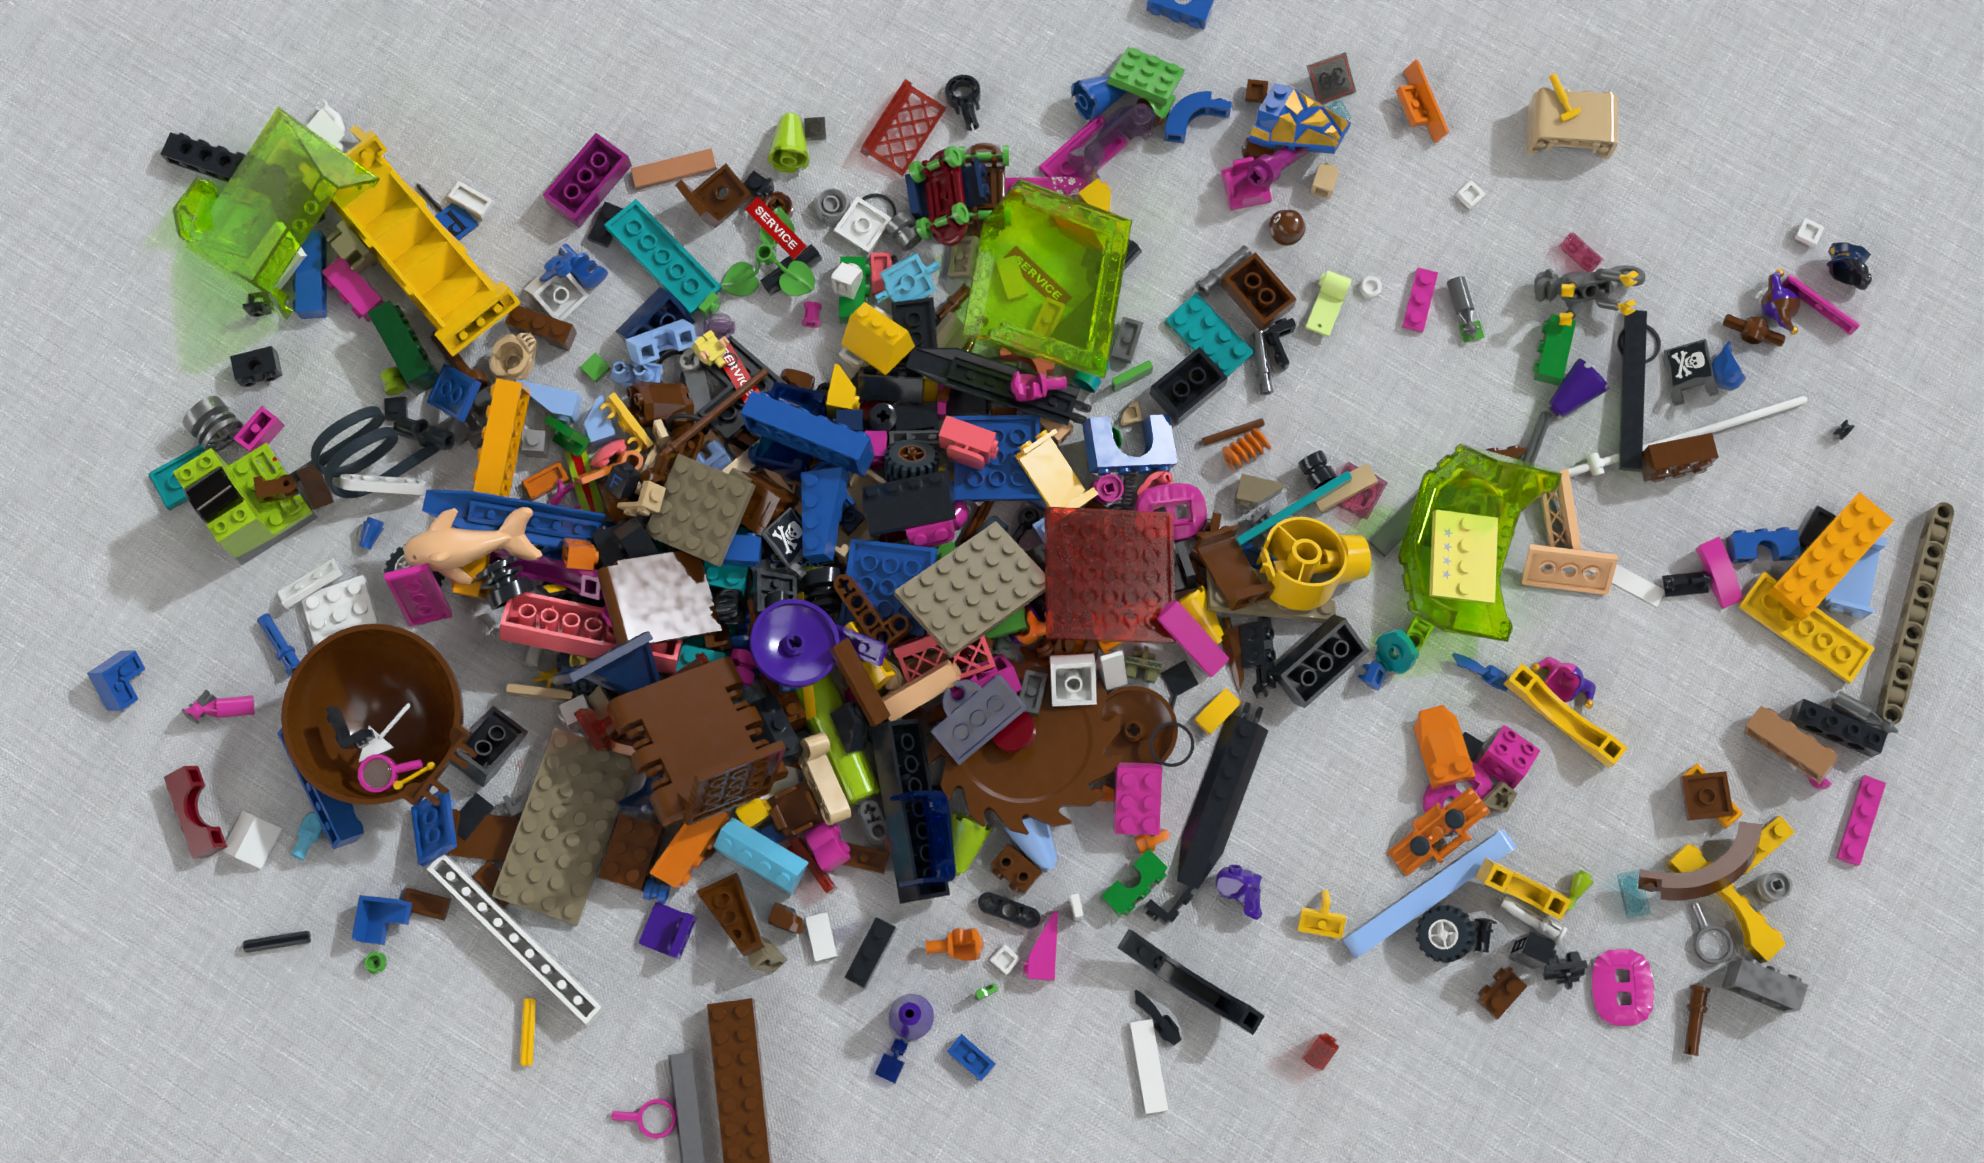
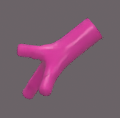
[549,479,576,506]

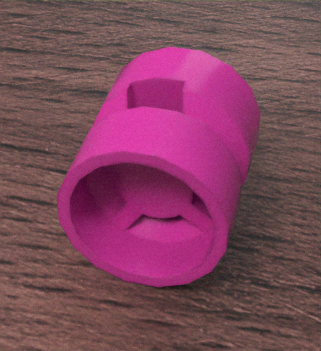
[1089,474,1124,505]
[730,649,757,686]

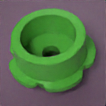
[364,951,386,974]

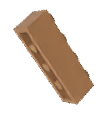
[1744,705,1838,784]

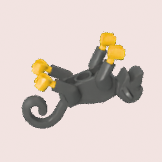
[1534,265,1646,326]

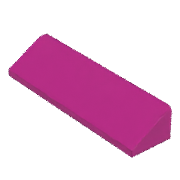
[1782,274,1860,335]
[1157,601,1229,677]

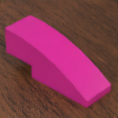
[1695,537,1743,609]

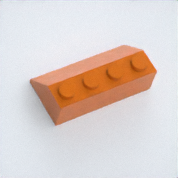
[649,811,731,888]

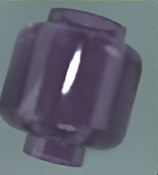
[703,313,735,340]

